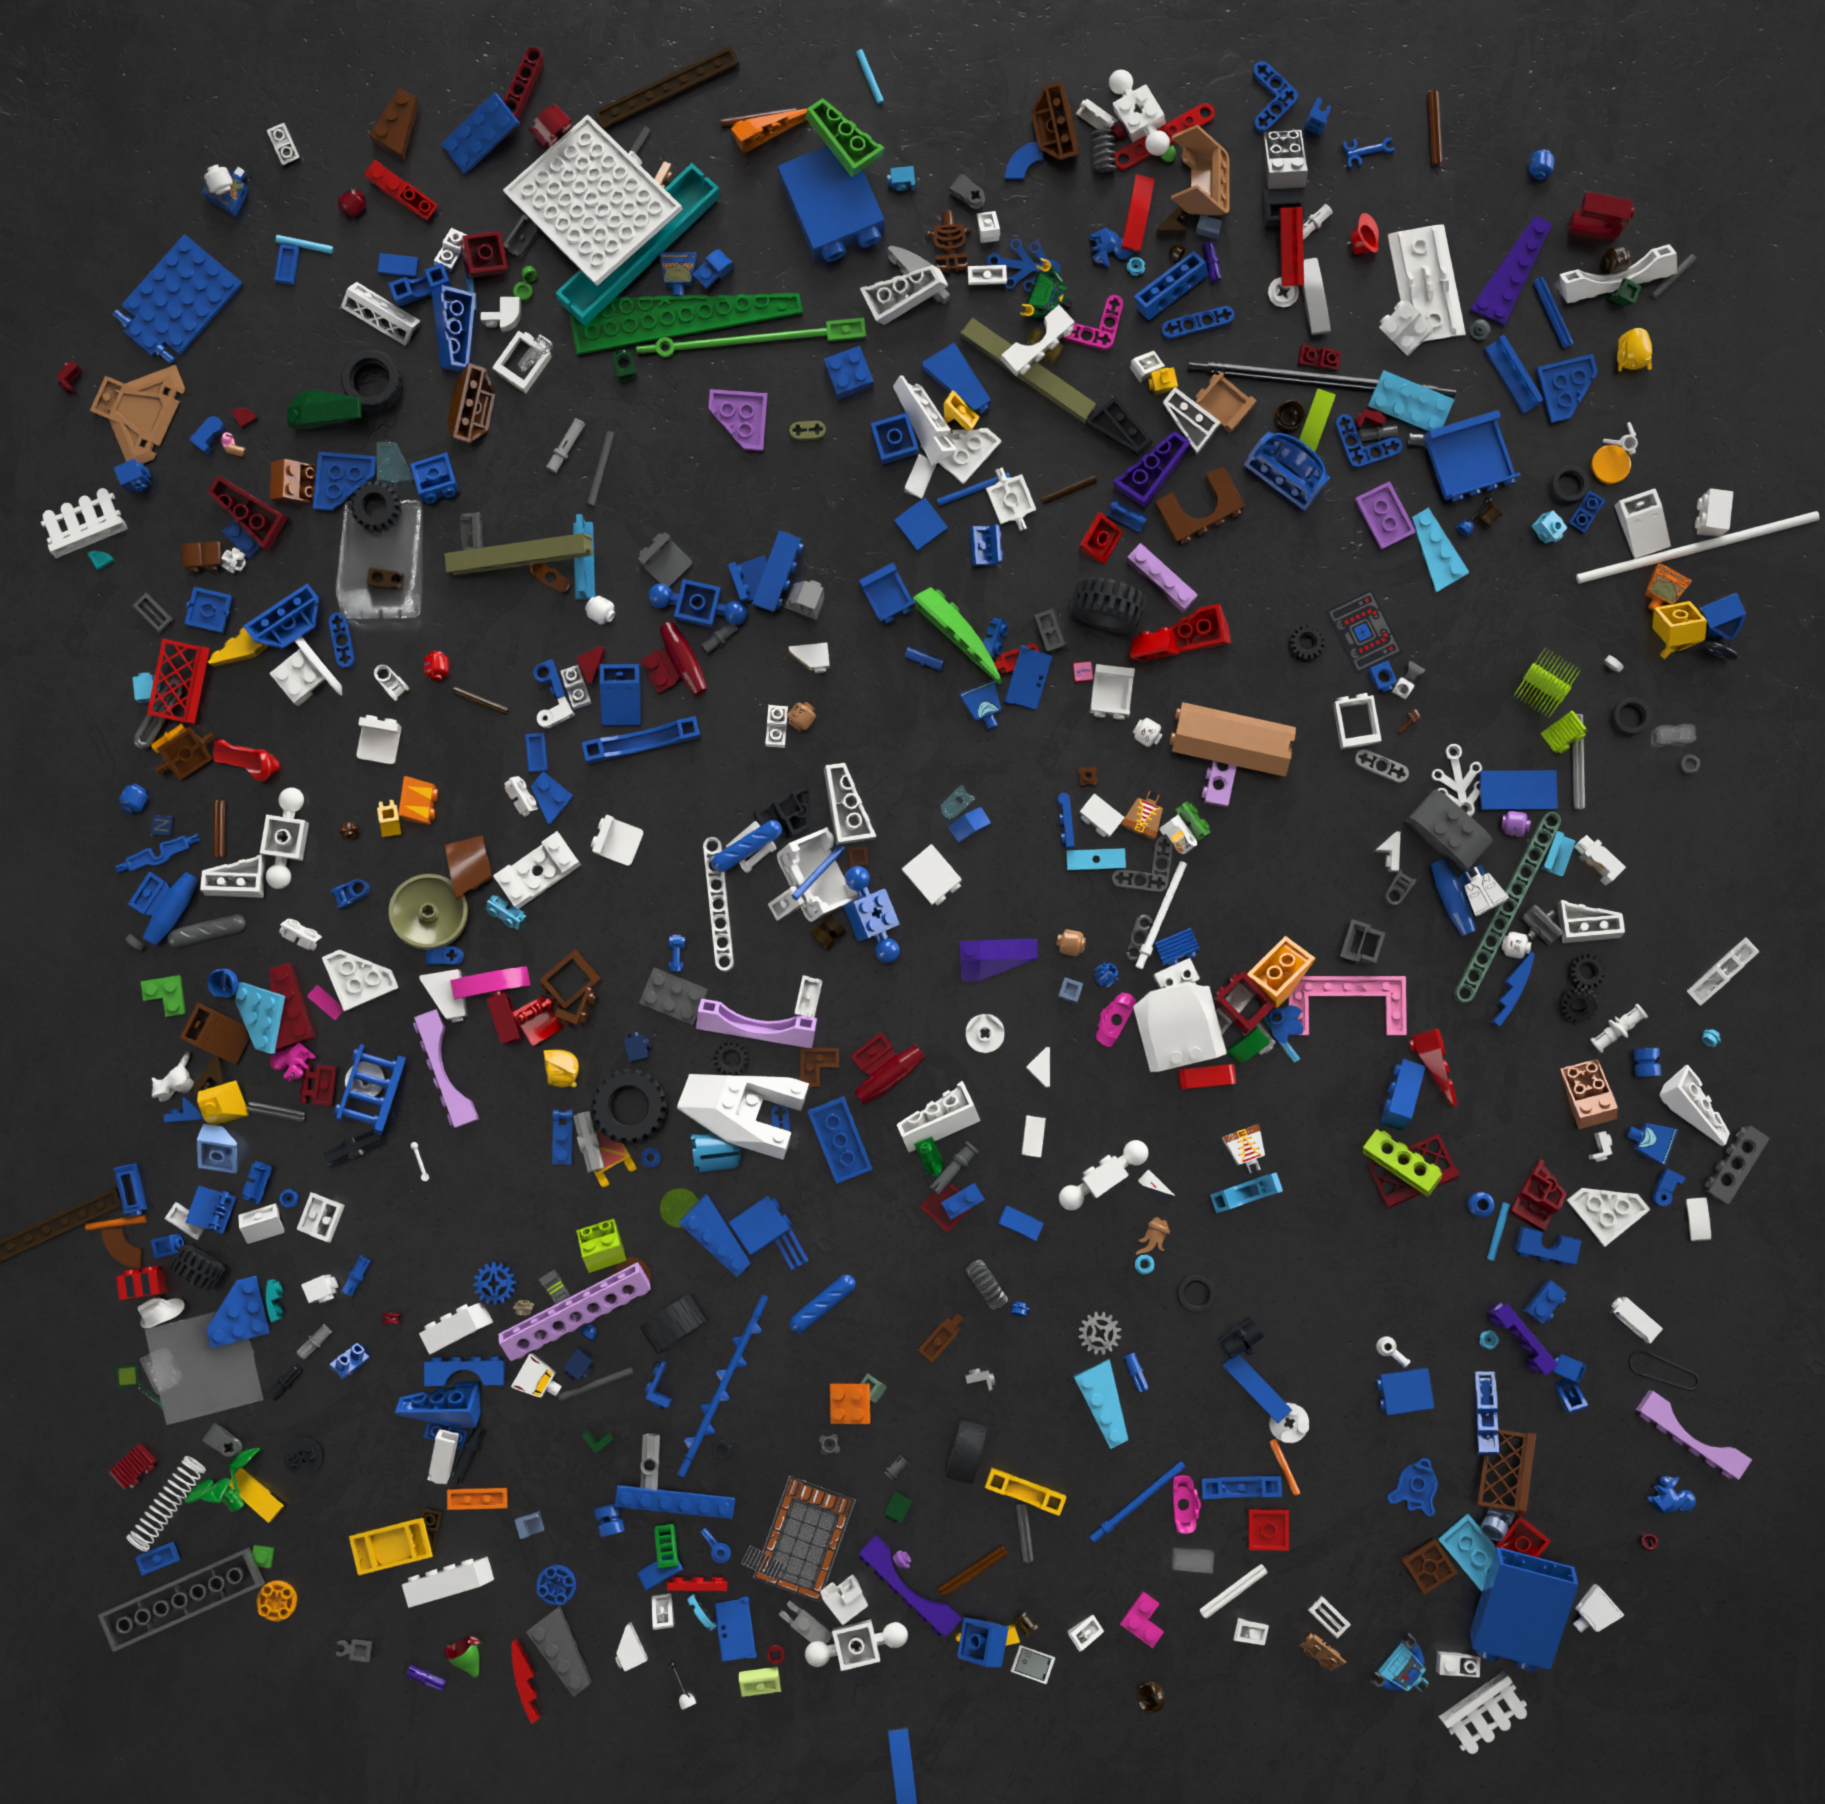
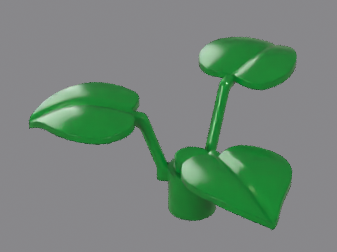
[184,1448,261,1512]

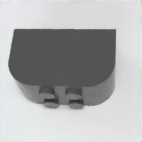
[1404,789,1493,873]

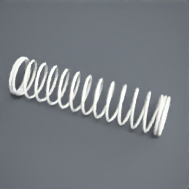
[127,1456,206,1552]

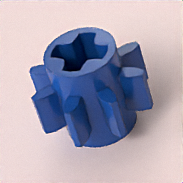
[1094,962,1118,988]

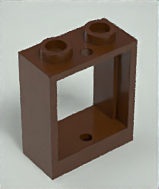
[540,949,602,1010]

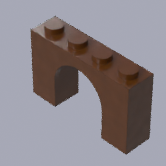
[1154,466,1245,545]

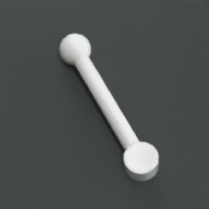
[411,1142,429,1181]

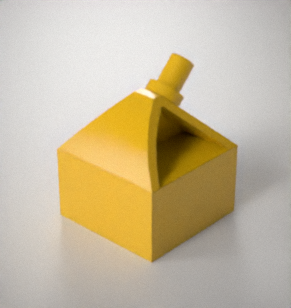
[1652,601,1707,659]

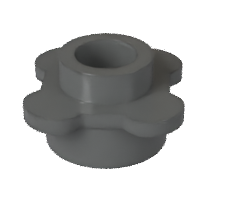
[819,1434,840,1455]

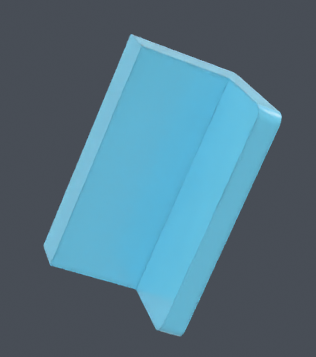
[1541,831,1575,877]

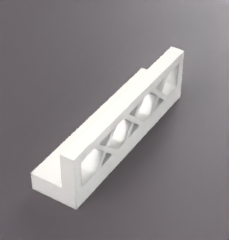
[341,282,421,346]

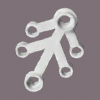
[1431,744,1482,817]

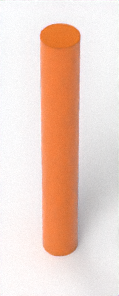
[85,1215,146,1231]
[1269,1438,1300,1496]

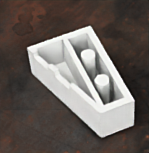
[200,854,267,898]

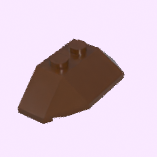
[1031,81,1079,160]
[447,363,496,443]

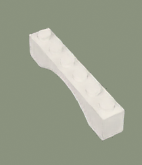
[1560,244,1677,303]

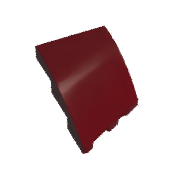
[1509,1159,1567,1232]

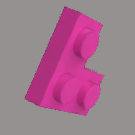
[1120,1592,1164,1648]

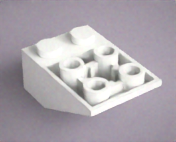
[1614,489,1671,559]

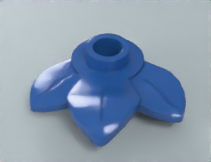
[1268,1005,1304,1043]

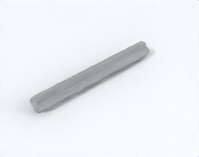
[1572,714,1585,810]

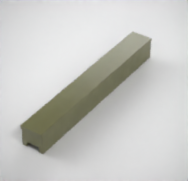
[960,317,1096,424]
[444,533,593,575]

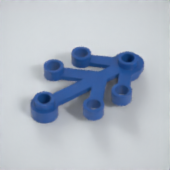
[987,238,1060,292]

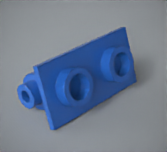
[1106,499,1149,533]
[983,618,1008,660]
[241,1161,272,1204]

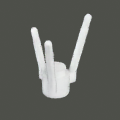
[1603,422,1638,456]

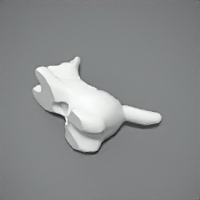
[152,1051,194,1102]

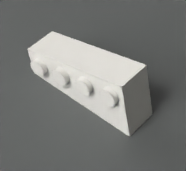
[823,763,877,845]

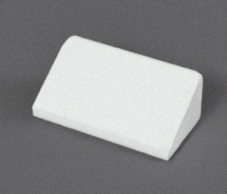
[968,265,1007,285]
[904,454,937,499]

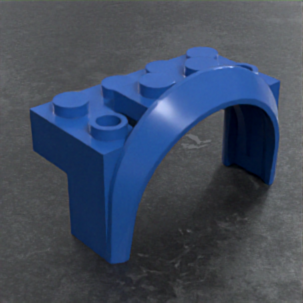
[1244,432,1330,511]

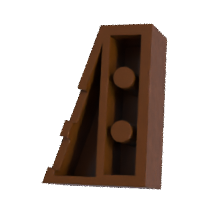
[369,87,419,161]

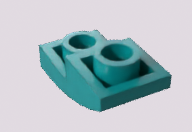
[266,1279,283,1322]

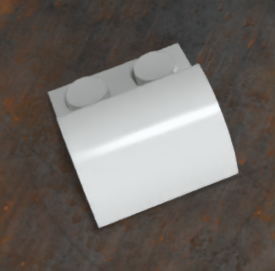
[297,1193,345,1243]

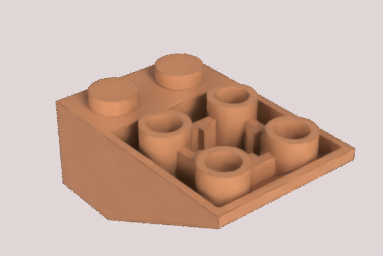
[1560,1059,1618,1129]

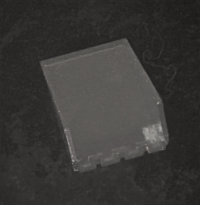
[336,500,423,619]

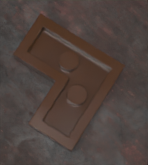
[800,1048,839,1087]

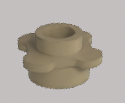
[513,1300,534,1315]

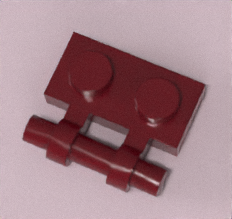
[299,1064,337,1106]

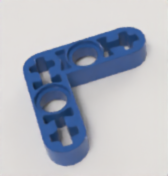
[1253,61,1298,133]
[1335,414,1403,469]

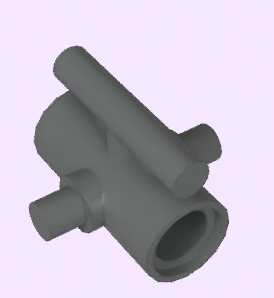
[1521,905,1564,946]

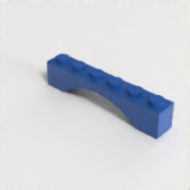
[581,716,701,764]

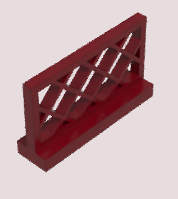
[1367,1134,1460,1209]

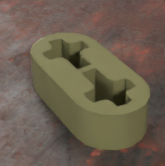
[789,421,826,441]

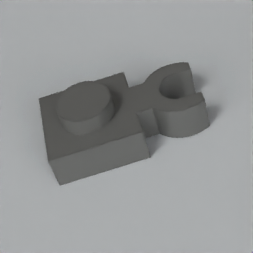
[336,1639,373,1662]

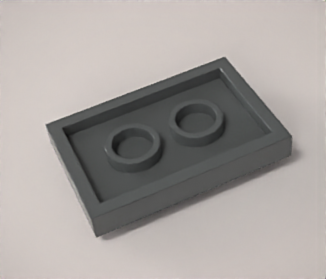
[639,967,708,1026]

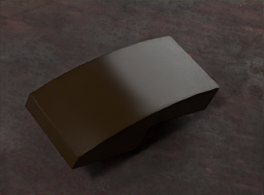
[420,1508,442,1552]

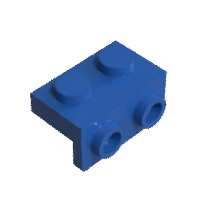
[970,524,1003,566]

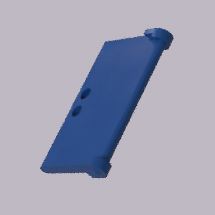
[1004,645,1053,710]
[714,1596,757,1662]

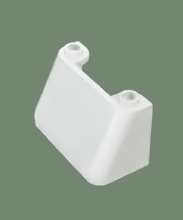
[777,828,859,922]

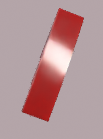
[1121,174,1155,252]
[511,1639,540,1724]

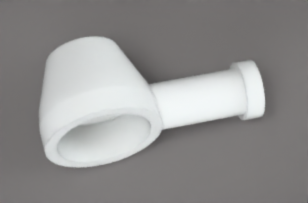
[1376,1337,1410,1368]

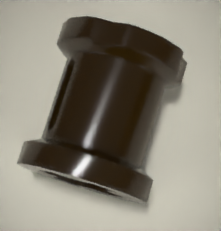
[1477,503,1503,529]
[1012,1610,1039,1637]

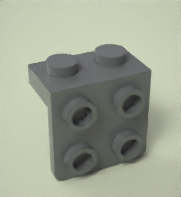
[638,532,692,587]

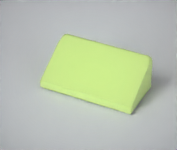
[739,1667,781,1697]

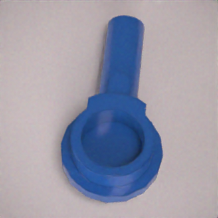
[699,1528,731,1563]

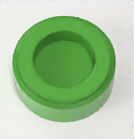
[513,282,533,302]

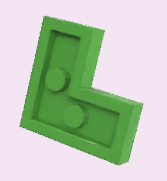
[141,975,186,1017]

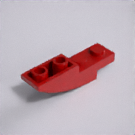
[364,160,438,221]

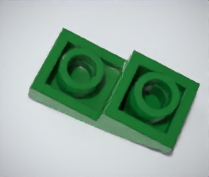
[1227,1026,1270,1065]

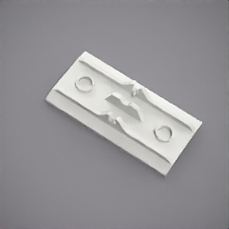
[1387,224,1466,342]

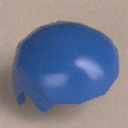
[207,969,239,998]

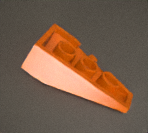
[731,108,807,154]

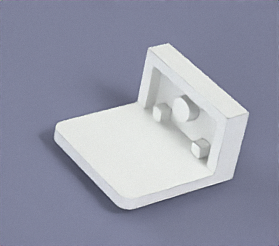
[357,715,402,764]
[591,815,643,866]

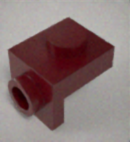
[56,361,82,394]
[1354,408,1386,431]

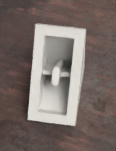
[1129,351,1165,383]
[1026,1047,1050,1087]
[652,1593,675,1630]
[1067,1615,1104,1652]

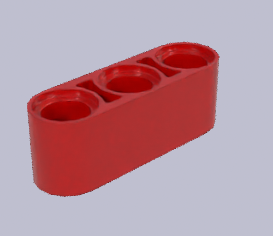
[1178,1064,1236,1090]

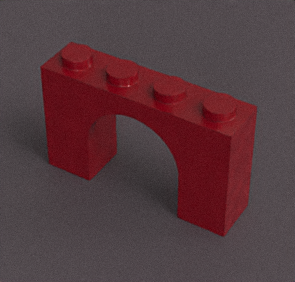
[1568,191,1635,242]

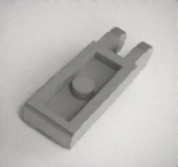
[779,1601,833,1644]

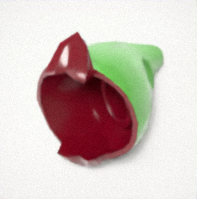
[444,1635,481,1678]

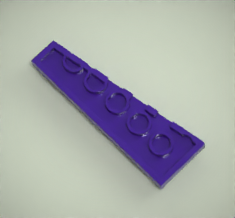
[1470,216,1552,327]

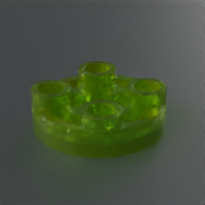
[660,1188,698,1228]

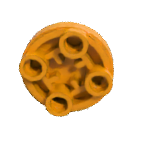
[1590,445,1631,485]
[256,1580,297,1621]

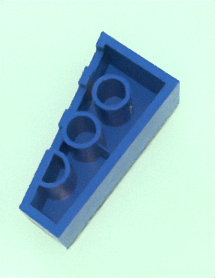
[431,285,476,372]
[752,531,804,612]
[678,1193,750,1277]

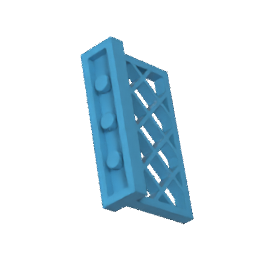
[573,514,595,600]

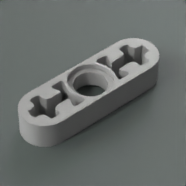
[1354,750,1409,783]

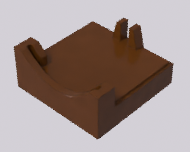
[1401,1539,1458,1595]

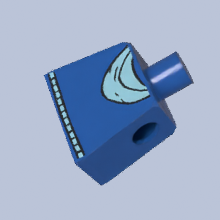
[959,680,1001,729]
[1627,1123,1678,1165]

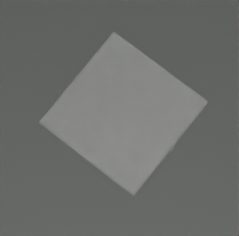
[145,1312,264,1425]

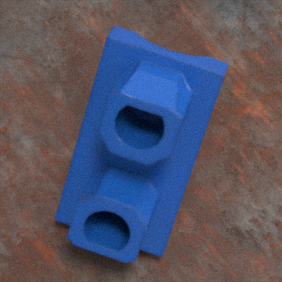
[329,1343,369,1379]

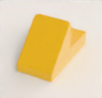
[944,390,979,432]

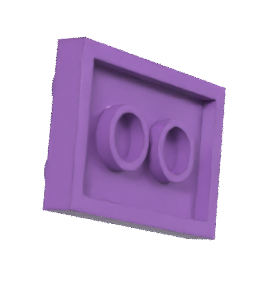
[1355,481,1416,550]

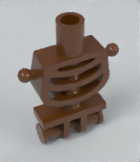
[926,211,972,274]

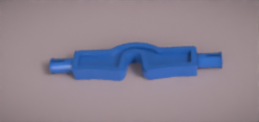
[115,834,200,874]

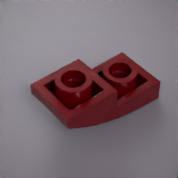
[1297,344,1341,371]

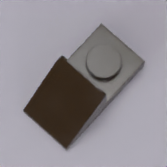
[1156,206,1189,236]
[192,1056,226,1092]

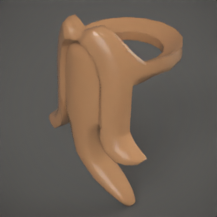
[1136,1217,1171,1255]

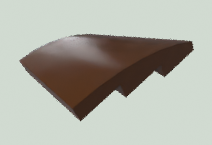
[445,835,492,900]

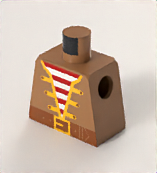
[1120,791,1163,840]

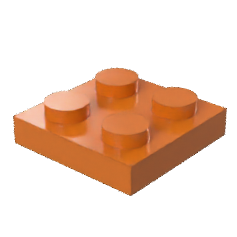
[830,1384,870,1424]

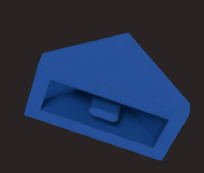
[948,807,991,843]
[1555,1379,1588,1414]

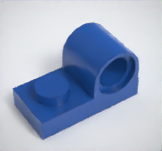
[533,659,566,699]

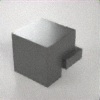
[1340,919,1385,965]

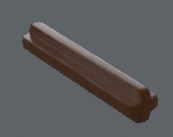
[213,800,225,858]

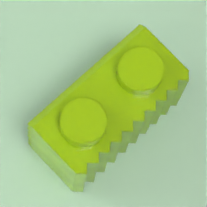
[1540,711,1588,754]

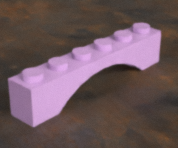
[696,999,817,1049]
[413,1009,479,1128]
[1636,1390,1752,1480]

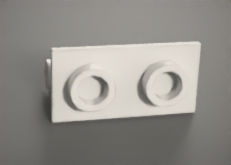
[1076,99,1118,130]
[504,776,538,817]
[279,919,322,951]

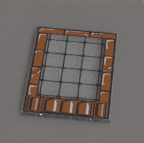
[753,1476,856,1602]

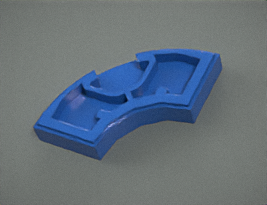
[1005,141,1043,180]

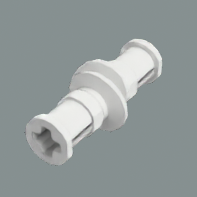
[1590,1004,1648,1053]

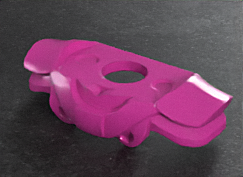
[1096,993,1136,1047]
[1172,1475,1201,1534]

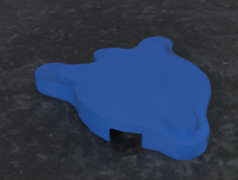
[1387,1458,1438,1517]

